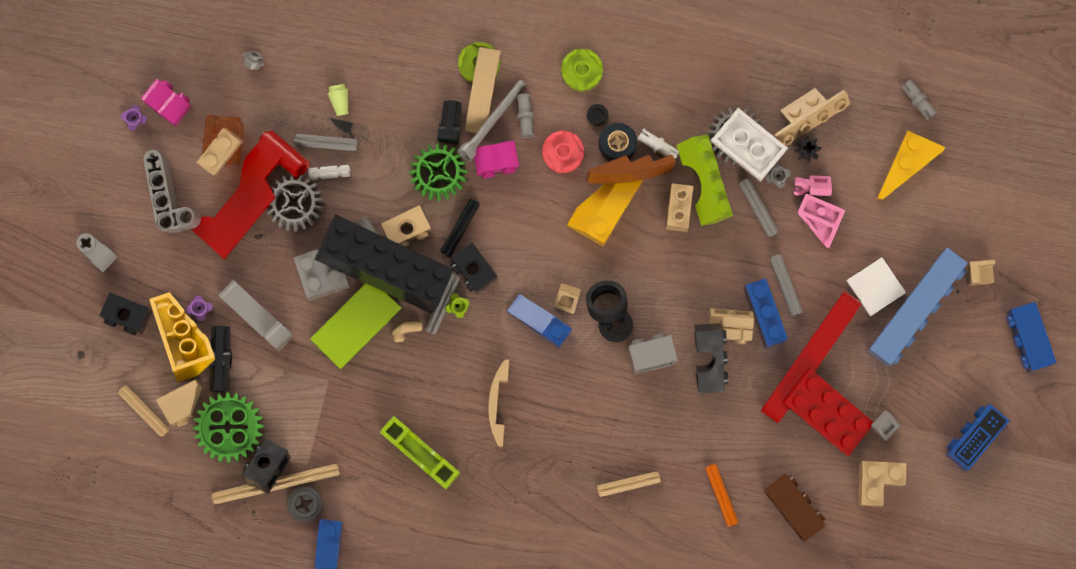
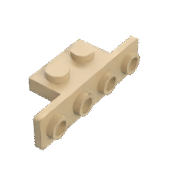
[774,88,850,146]

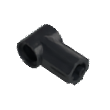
[437,100,462,144]

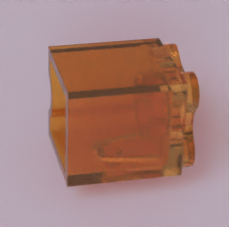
[202,115,244,166]

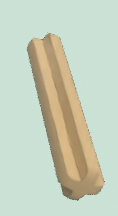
[118,385,169,437]
[597,471,661,497]

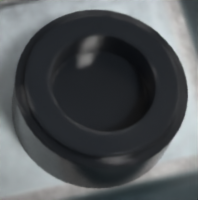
[587,104,608,126]

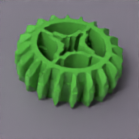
[409,143,467,201]

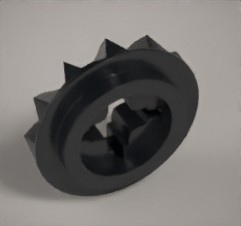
[598,308,633,343]

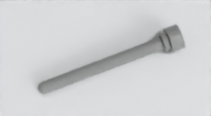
[457,80,525,161]

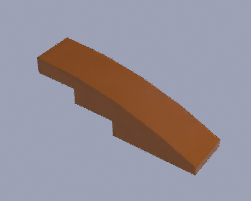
[586,155,676,184]

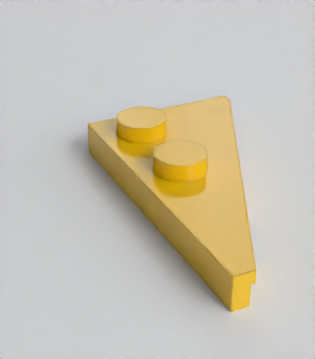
[877,131,945,200]

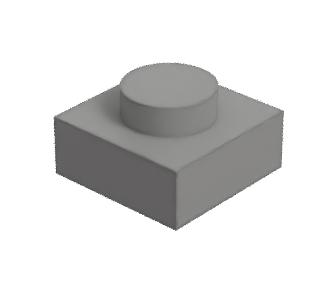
[871,410,900,441]

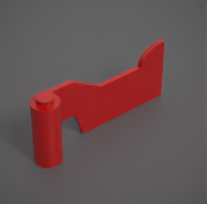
[191,130,310,259]

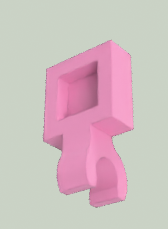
[793,175,832,196]

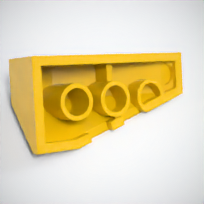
[567,180,643,247]
[149,292,215,383]

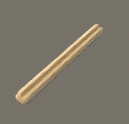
[212,464,340,504]

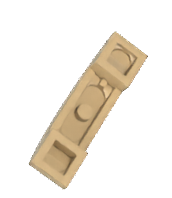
[465,47,501,133]
[488,360,509,448]

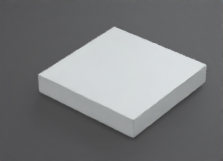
[846,257,906,317]

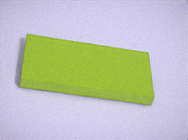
[310,283,402,369]

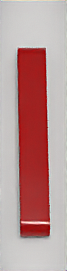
[760,291,862,424]

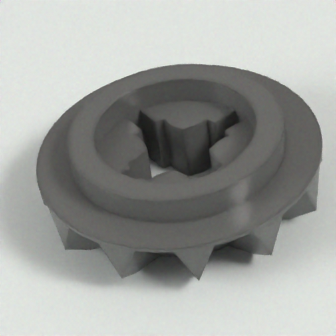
[287,487,322,522]

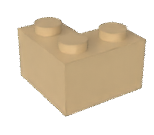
[858,461,906,507]

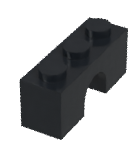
[694,323,728,393]

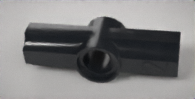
[208,326,232,392]

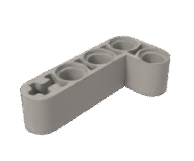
[143,150,201,233]
[218,280,294,352]

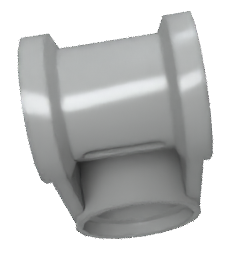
[76,233,118,273]

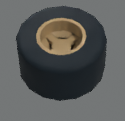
[599,123,637,161]

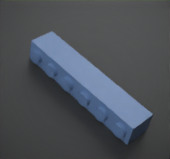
[867,247,968,367]

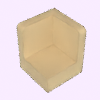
[966,260,995,286]

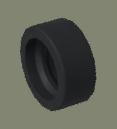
[586,280,628,323]

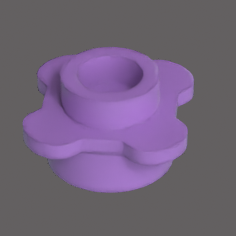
[121,105,147,131]
[186,295,212,321]

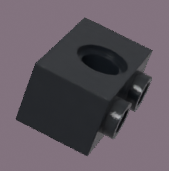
[450,242,498,294]
[99,292,152,336]
[243,439,291,494]

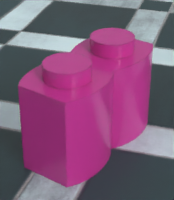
[141,79,192,127]
[474,141,519,179]

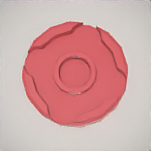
[542,130,584,173]

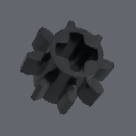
[794,136,822,164]

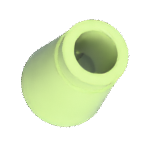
[327,84,349,116]

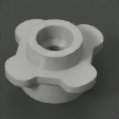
[243,51,265,70]
[766,163,791,188]

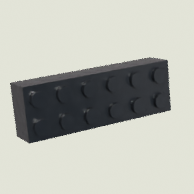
[314,214,453,314]

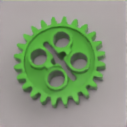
[193,392,264,463]

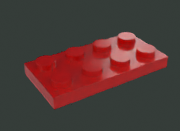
[782,369,874,457]

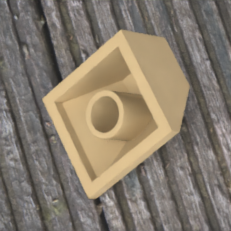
[156,380,203,427]

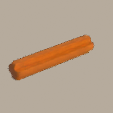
[705,464,738,527]

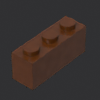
[763,473,826,542]

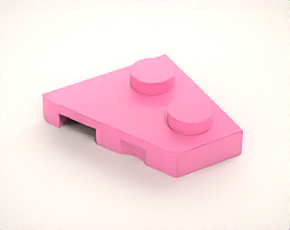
[797,194,845,248]

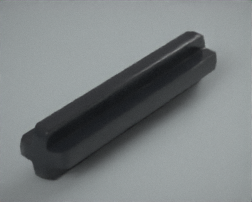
[440,199,480,257]

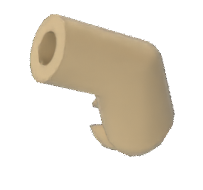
[392,321,422,343]

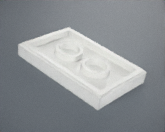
[711,108,788,182]

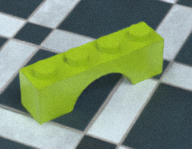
[676,135,733,226]
[380,416,460,490]

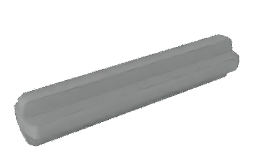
[294,134,358,151]
[739,178,778,237]
[770,254,802,316]
[425,273,460,334]

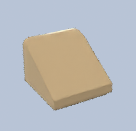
[553,283,581,314]

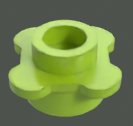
[445,293,469,318]

